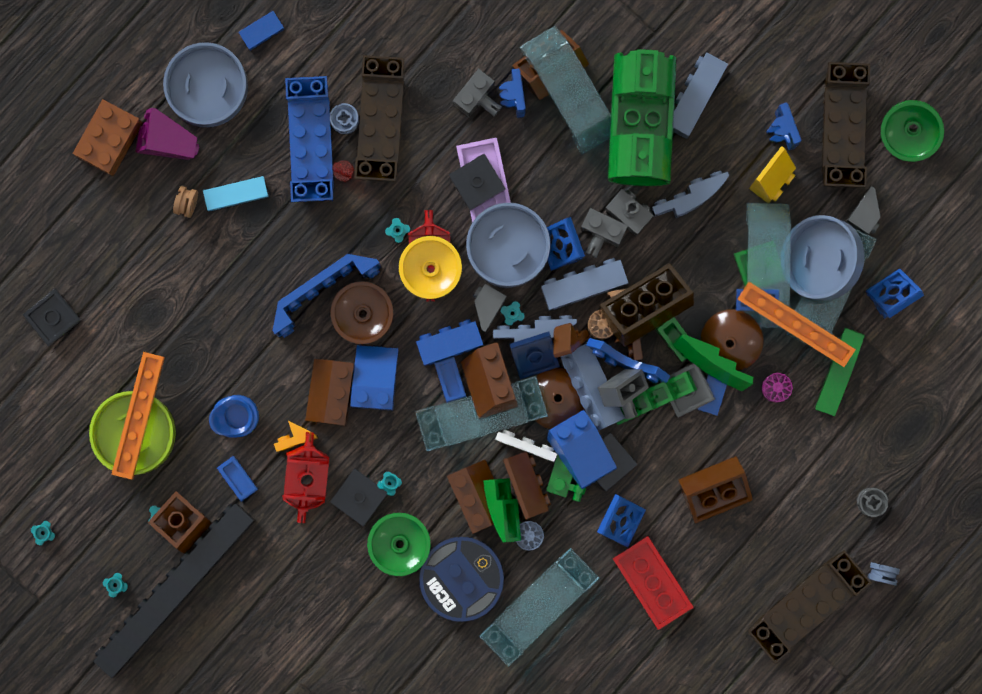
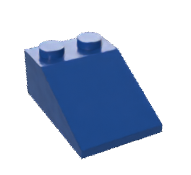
[350,345,398,411]
[547,410,617,489]

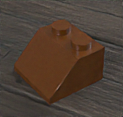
[148,491,212,554]

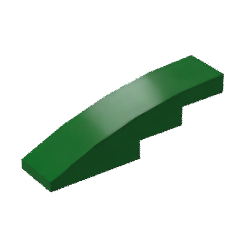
[815,328,865,416]
[673,334,754,391]
[617,371,697,425]

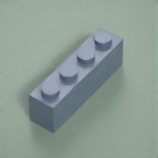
[673,52,728,139]
[541,258,628,311]
[560,344,625,431]

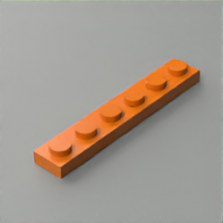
[737,282,856,367]
[111,352,165,480]

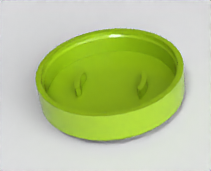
[89,391,176,475]

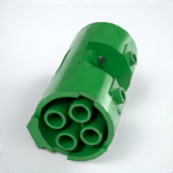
[608,49,677,186]

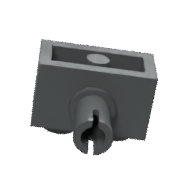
[453,68,502,118]
[605,189,654,237]
[580,208,628,258]
[598,369,649,419]

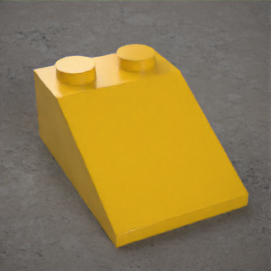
[749,146,796,204]

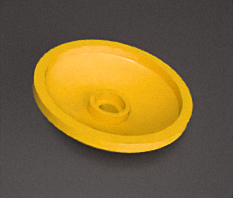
[399,236,462,299]

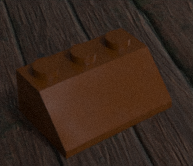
[512,30,589,100]
[461,342,519,419]
[305,359,355,427]
[503,451,551,520]
[678,456,753,524]
[447,460,494,534]

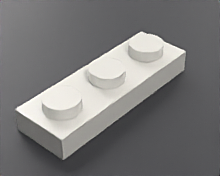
[495,430,557,462]

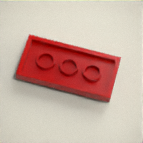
[612,536,693,630]

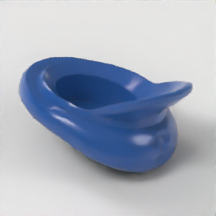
[209,395,259,438]

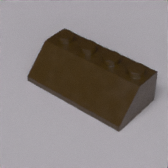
[600,263,694,347]

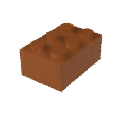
[72,99,143,176]

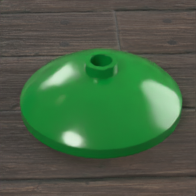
[881,100,944,162]
[367,513,431,576]

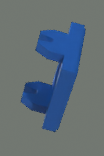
[499,68,526,118]
[766,102,801,151]
[547,217,585,271]
[866,269,924,319]
[597,494,646,547]

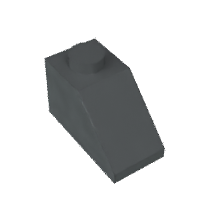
[846,186,880,237]
[473,284,507,334]

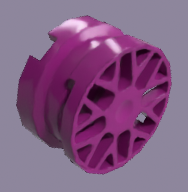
[761,373,793,403]

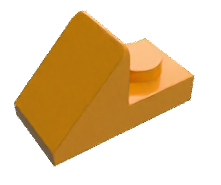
[274,421,318,452]

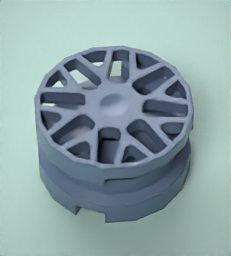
[330,103,359,134]
[516,521,544,550]
[868,562,900,586]

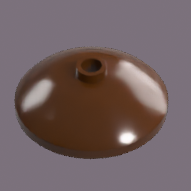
[331,282,393,344]
[701,309,764,371]
[526,368,586,429]

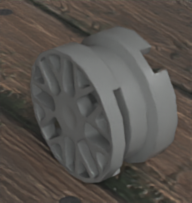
[857,488,888,517]

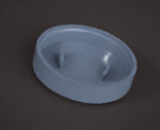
[163,43,248,127]
[466,203,550,288]
[781,215,864,301]

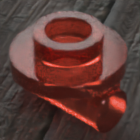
[332,160,354,181]

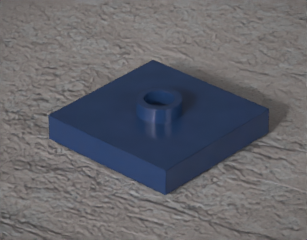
[509,331,560,379]

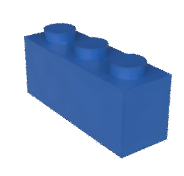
[416,319,484,366]

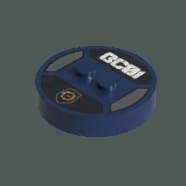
[419,537,504,622]

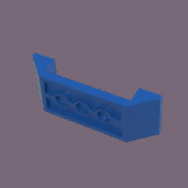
[285,76,334,202]
[273,254,382,338]

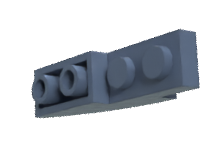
[651,171,729,218]
[493,315,577,342]

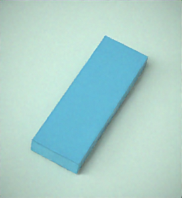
[203,176,269,211]

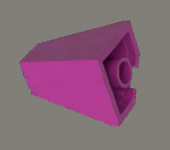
[135,108,199,160]

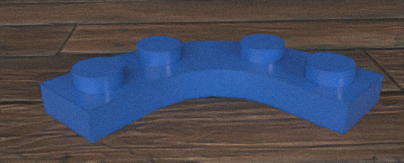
[586,338,670,383]

